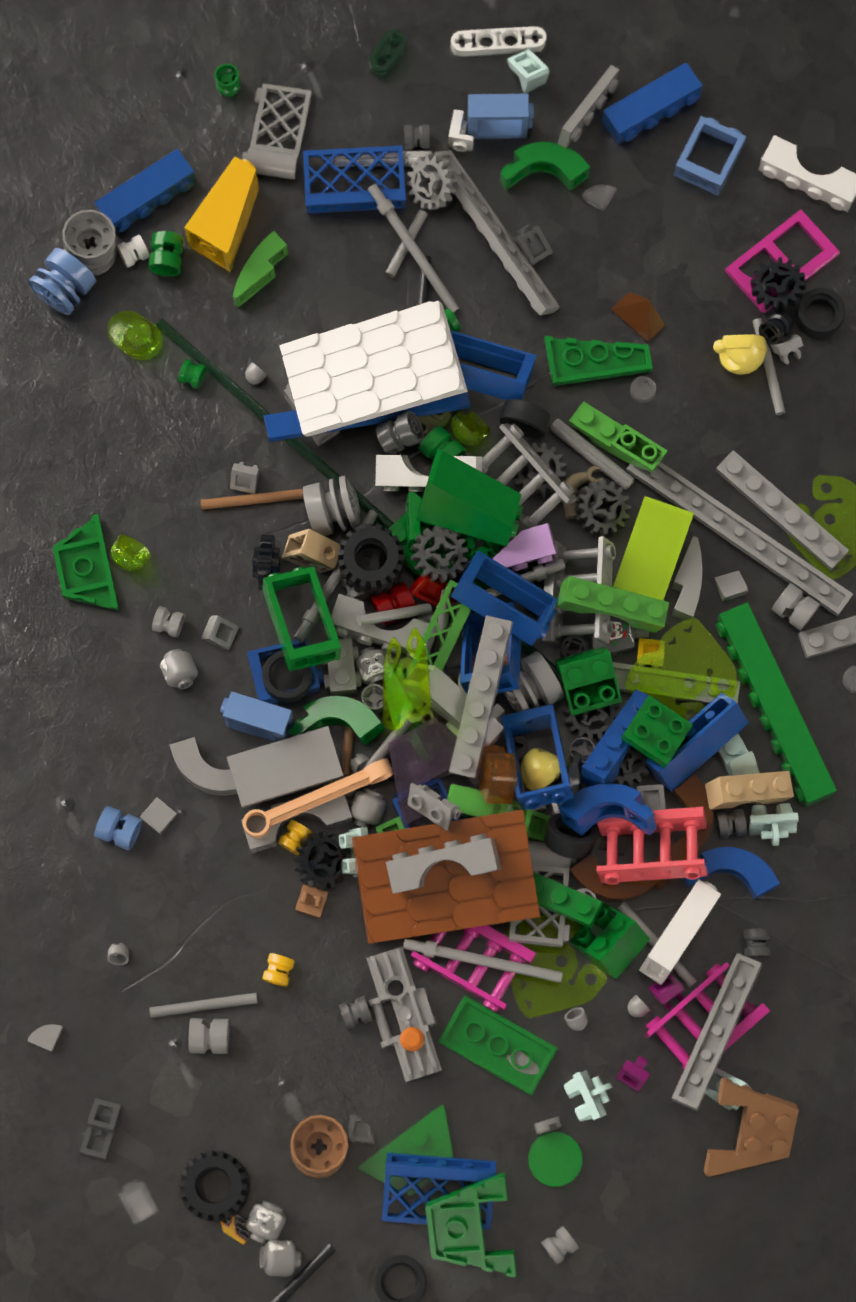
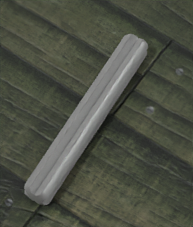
[550,419,634,490]

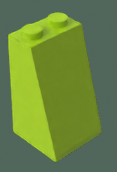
[613,496,694,601]

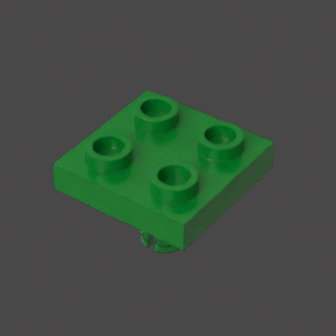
[620,695,693,768]

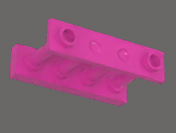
[411,925,536,1013]
[645,962,770,1076]

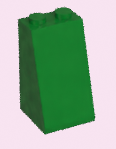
[416,449,524,547]

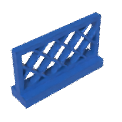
[303,145,406,213]
[382,1153,496,1230]

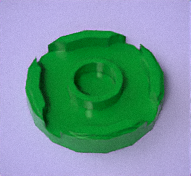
[528,1132,582,1187]

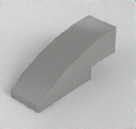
[672,536,702,623]

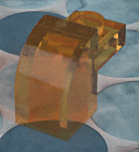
[479,745,517,804]

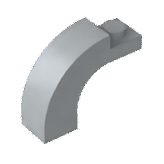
[170,737,238,796]

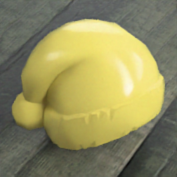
[713,334,767,375]
[520,748,571,791]

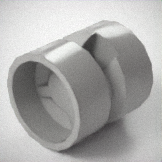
[771,583,820,631]
[189,1018,230,1054]

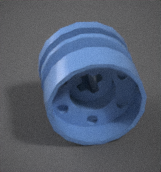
[28,248,96,315]

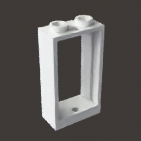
[639,880,721,985]

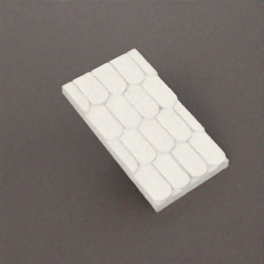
[279,301,468,437]

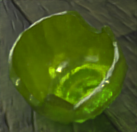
[450,410,491,446]
[111,534,151,572]

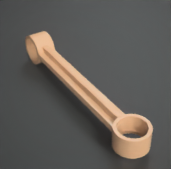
[243,758,394,839]

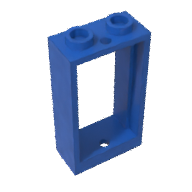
[450,330,537,400]
[451,550,558,646]
[460,602,521,694]
[501,704,574,810]

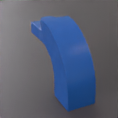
[558,783,657,836]
[682,847,780,900]

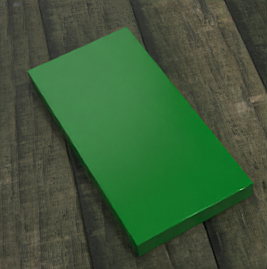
[438,995,558,1096]

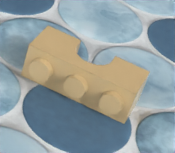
[705,771,794,810]

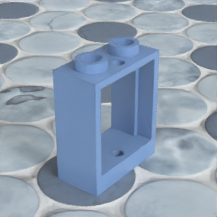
[467,94,533,139]
[674,116,746,196]
[220,691,294,742]

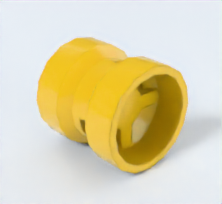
[277,820,313,856]
[262,953,295,987]

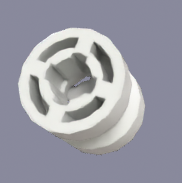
[116,235,150,268]

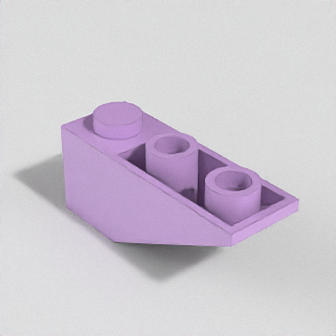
[493,523,558,572]

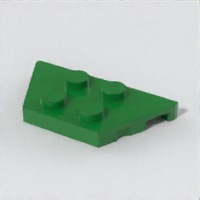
[52,514,119,610]
[358,1105,453,1197]

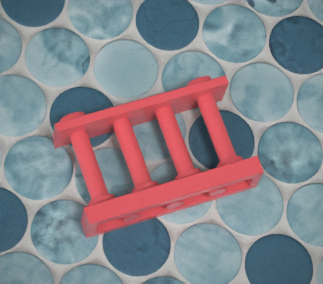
[597,807,708,885]

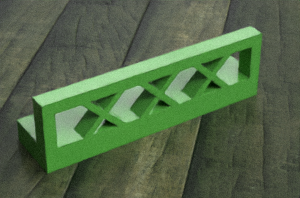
[405,580,471,676]

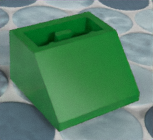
[554,646,622,716]
[569,902,651,979]

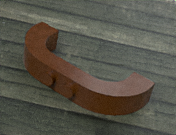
[569,774,713,903]

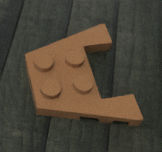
[704,1078,799,1176]

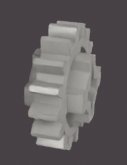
[406,154,457,210]

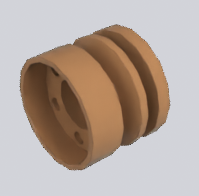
[290,1115,348,1179]

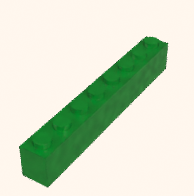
[715,602,837,808]

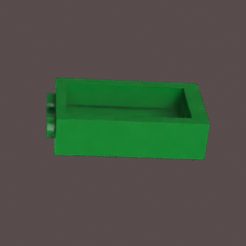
[263,566,341,672]

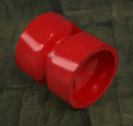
[370,581,415,627]

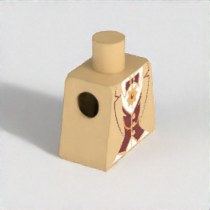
[282,529,340,573]

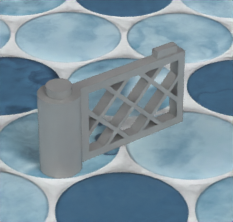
[242,84,312,180]
[509,840,576,947]

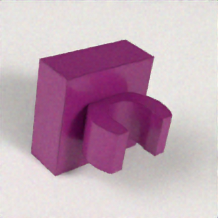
[648,973,684,1010]
[616,1056,650,1092]

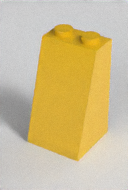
[184,157,259,272]

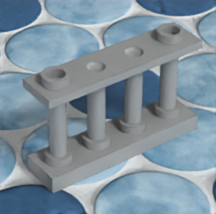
[482,424,577,533]
[542,536,616,648]

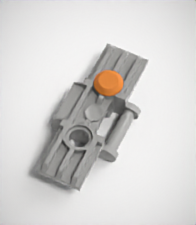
[366,947,442,1082]

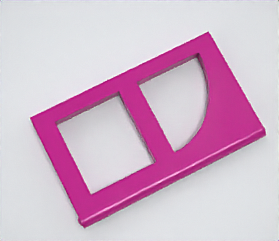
[725,210,840,314]

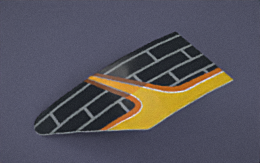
[220,1213,252,1245]

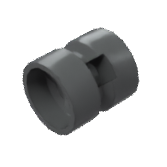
[376,411,424,455]

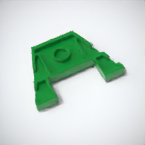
[425,1173,517,1277]

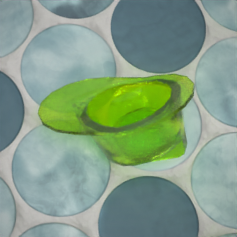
[107,311,163,360]

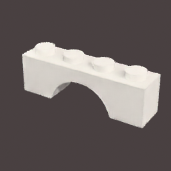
[758,135,856,212]
[376,455,482,492]

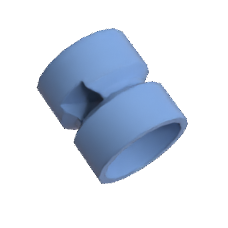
[94,805,142,851]

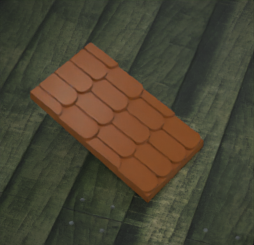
[352,810,540,944]

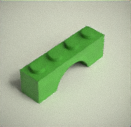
[557,576,669,633]

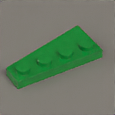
[544,336,653,386]

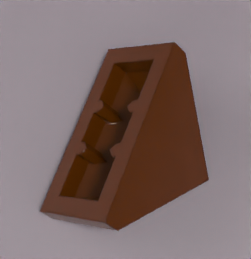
[611,292,665,344]

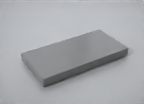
[227,726,344,808]

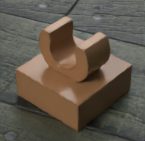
[295,885,329,919]

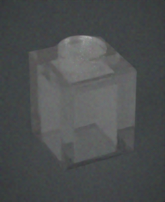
[119,1179,161,1225]

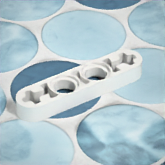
[451,27,546,57]

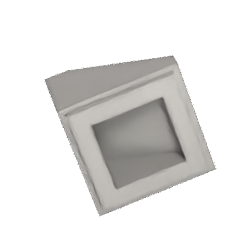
[714,570,749,602]
[201,615,240,650]

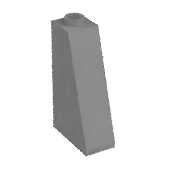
[401,663,504,748]

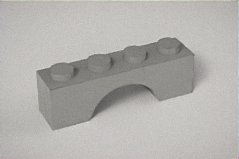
[331,594,437,662]
[241,795,352,854]
[386,834,501,894]

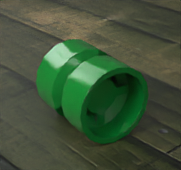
[148,231,184,276]
[418,425,467,459]

